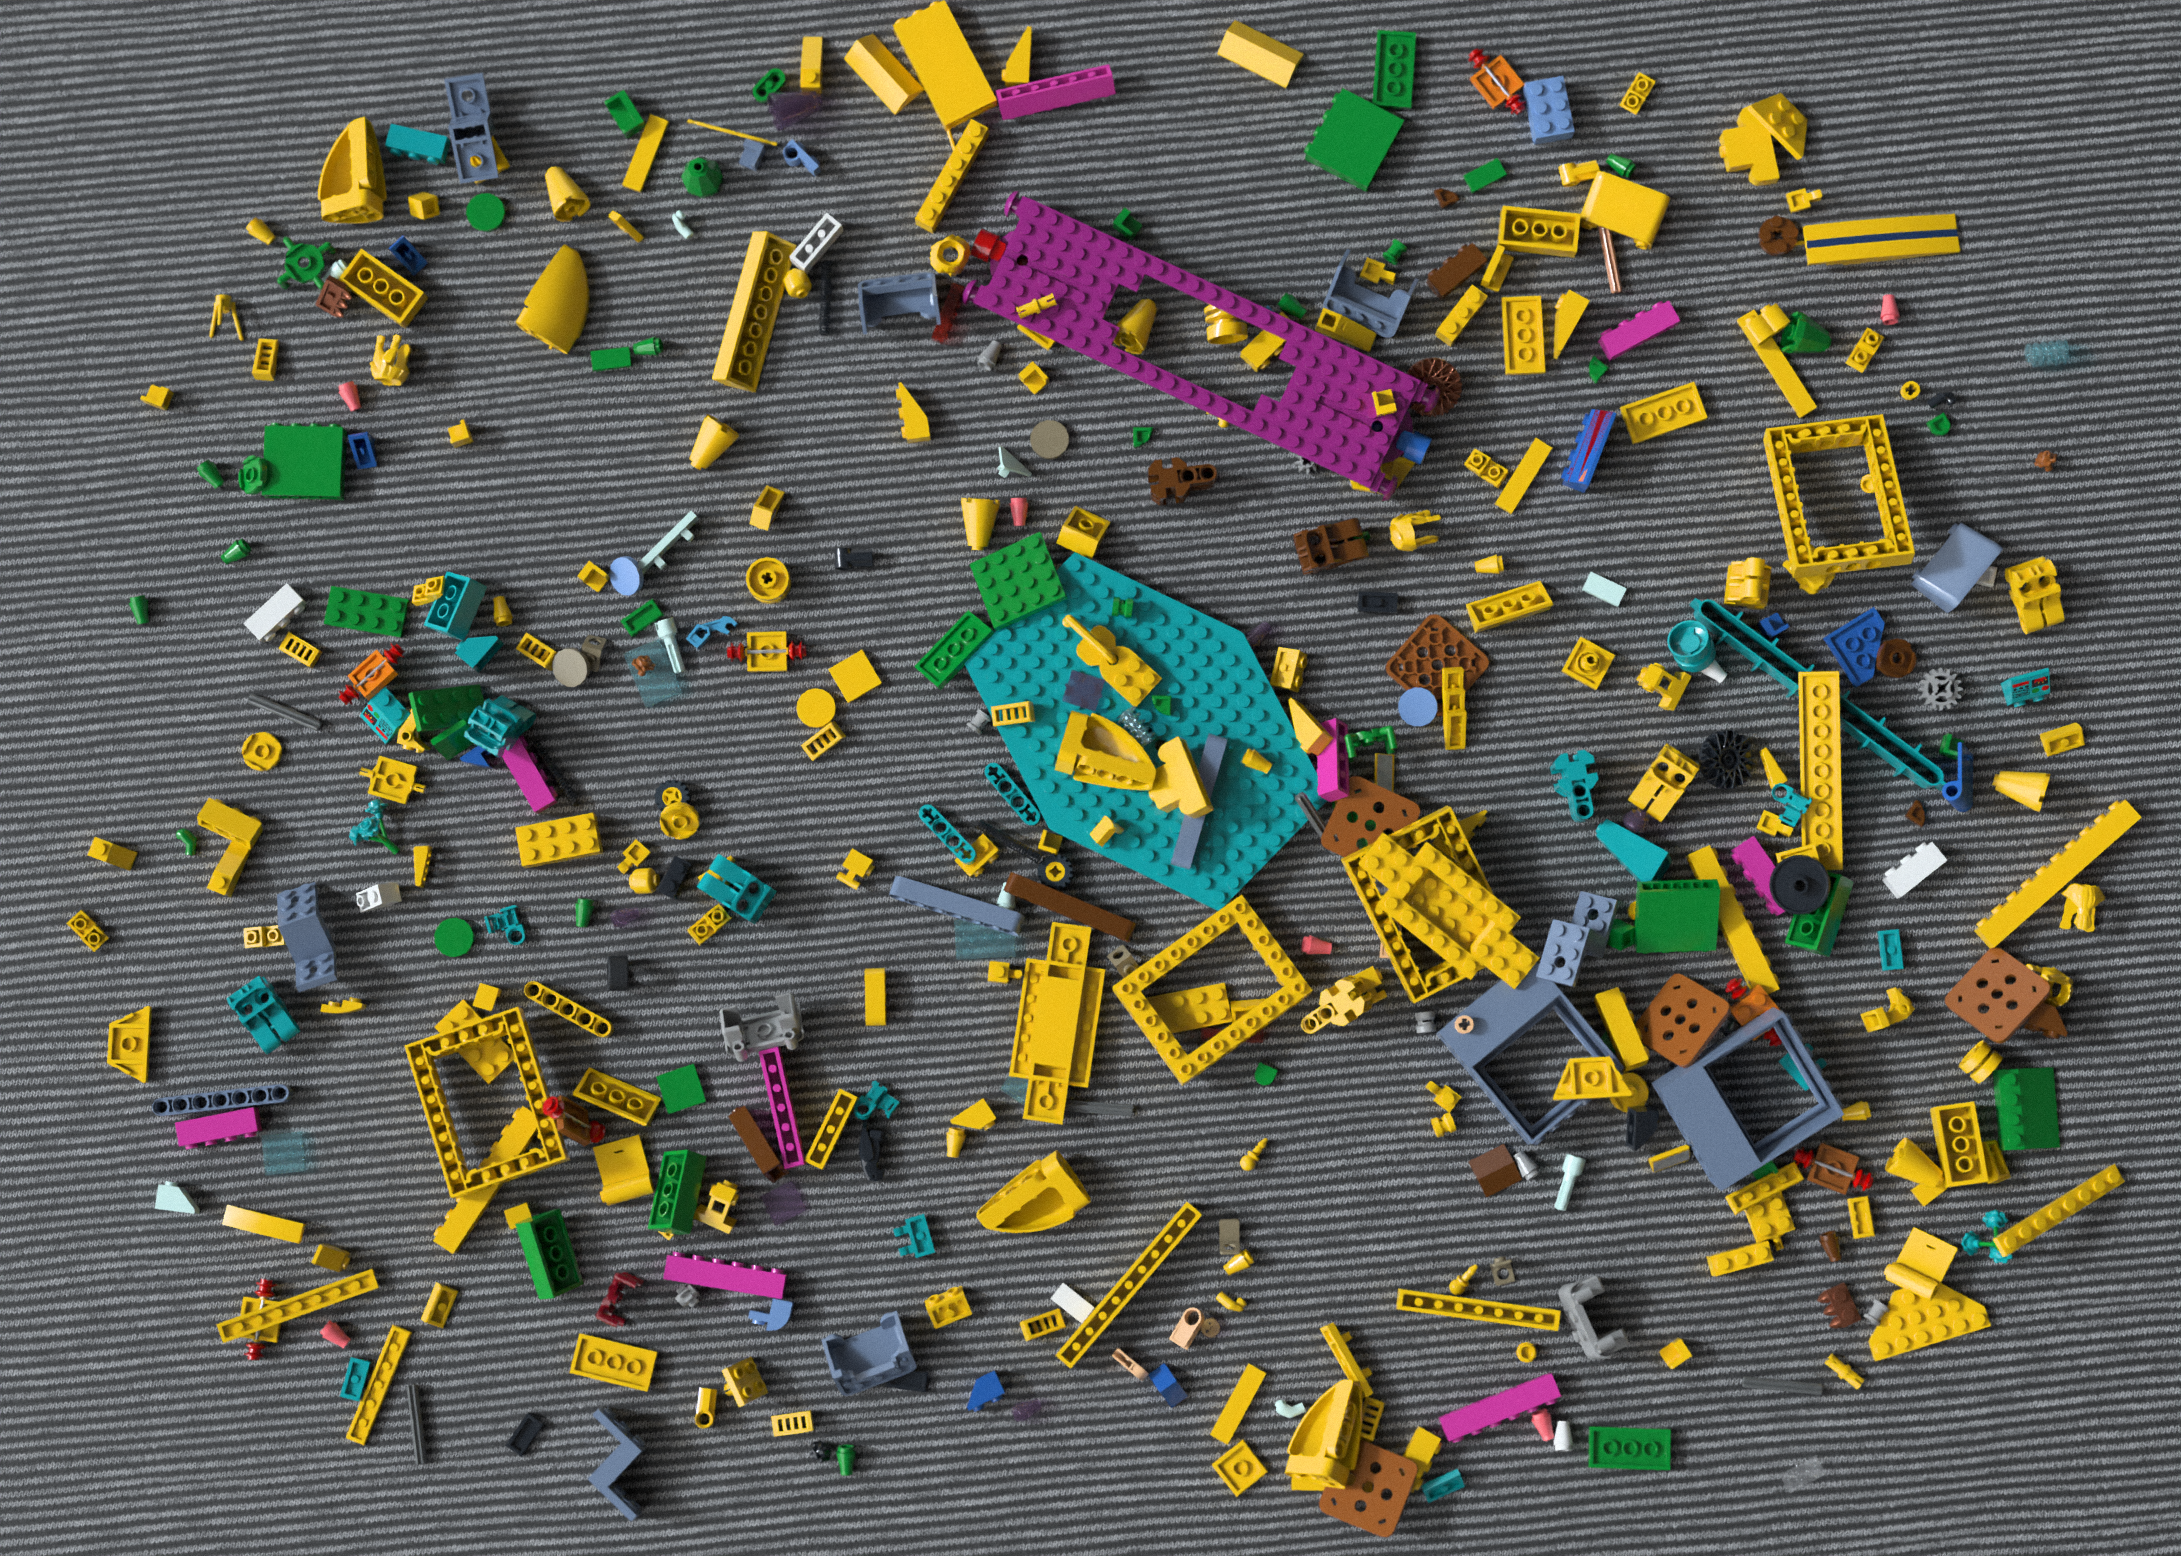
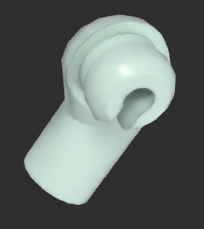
[672,210,693,239]
[1275,1400,1306,1418]

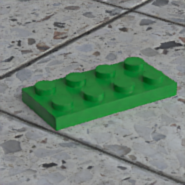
[1372,30,1416,110]
[324,586,409,638]
[914,610,994,690]
[408,684,484,732]
[1588,1426,1671,1470]

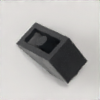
[1625,1105,1660,1151]

